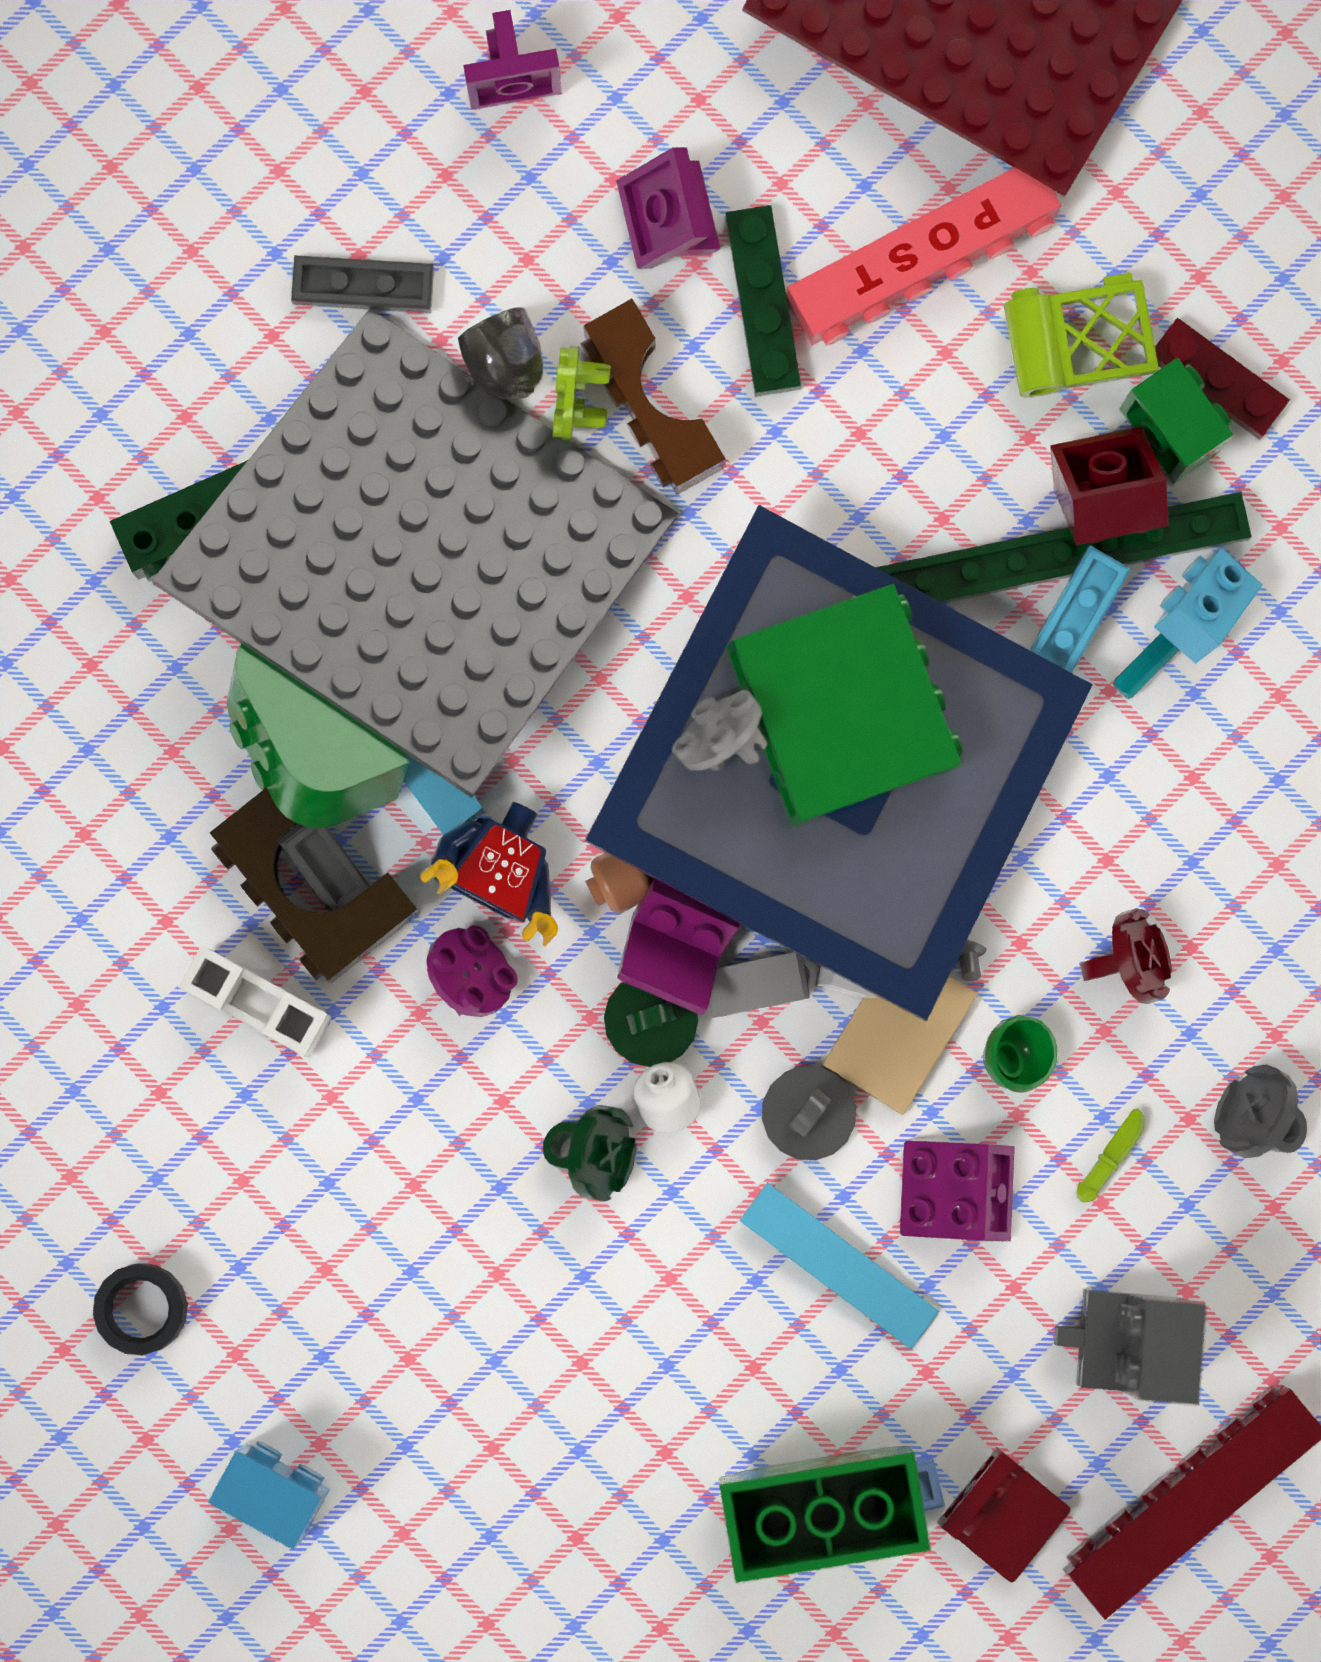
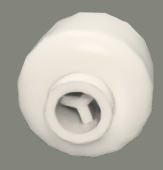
[634,1062,701,1133]

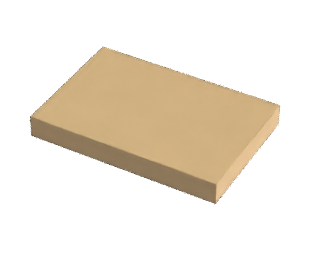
[822,976,978,1115]

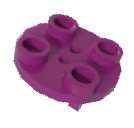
[426,925,518,1017]

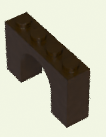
[210,788,420,983]

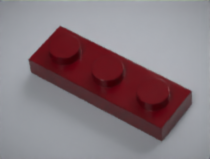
[1155,317,1290,440]

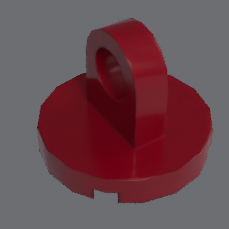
[1079,908,1172,1004]

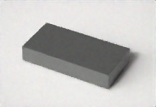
[278,824,370,912]

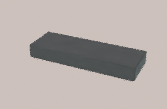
[291,255,435,313]

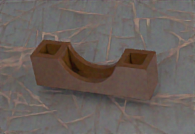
[580,298,726,495]

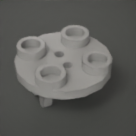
[672,690,767,771]

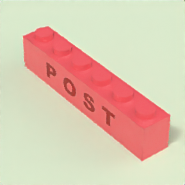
[786,167,1062,346]

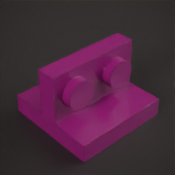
[463,9,562,110]
[616,147,720,269]

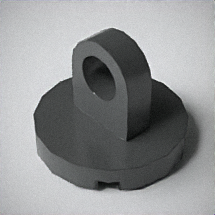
[1214,1064,1307,1159]
[762,1066,856,1160]

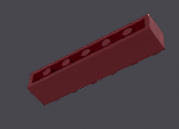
[1063,1386,1321,1620]

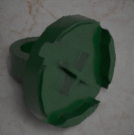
[604,982,698,1067]
[542,1104,636,1202]

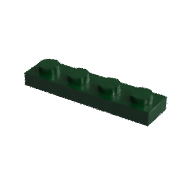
[725,205,801,397]

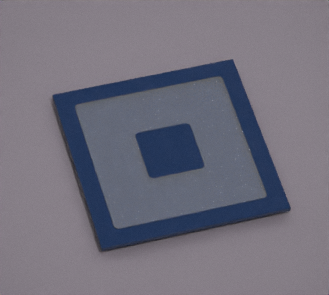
[584,505,1093,1021]

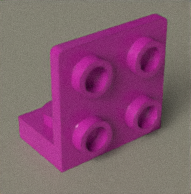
[617,879,740,1015]
[900,1141,1015,1242]

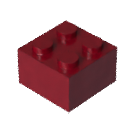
[1050,426,1169,545]

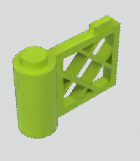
[1004,273,1159,398]

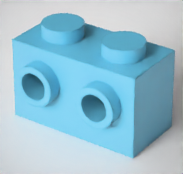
[1154,548,1263,664]

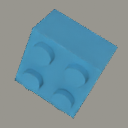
[207,1441,330,1550]

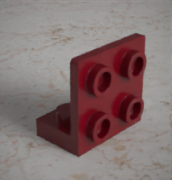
[937,1447,1071,1583]

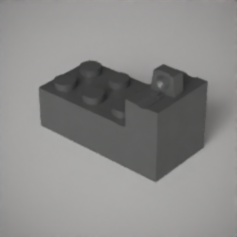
[1054,1289,1206,1405]

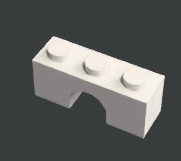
[178,945,332,1058]

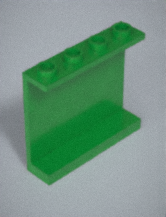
[726,584,963,828]

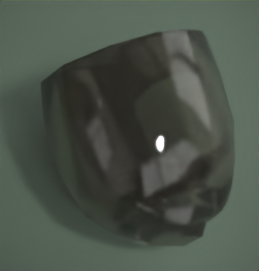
[458,307,544,400]

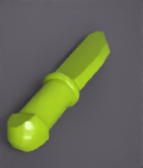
[1076,1108,1145,1203]

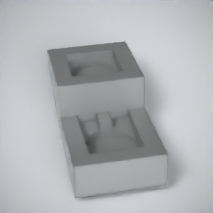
[709,952,810,1018]

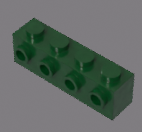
[109,460,248,581]

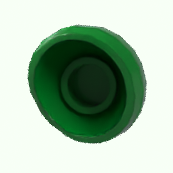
[983,1014,1058,1093]

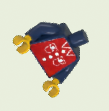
[420,802,558,946]

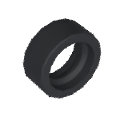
[93,1263,188,1356]

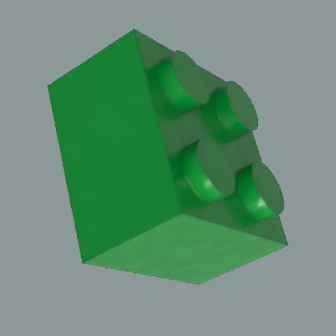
[1120,357,1233,485]

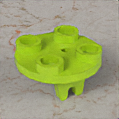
[553,346,611,441]

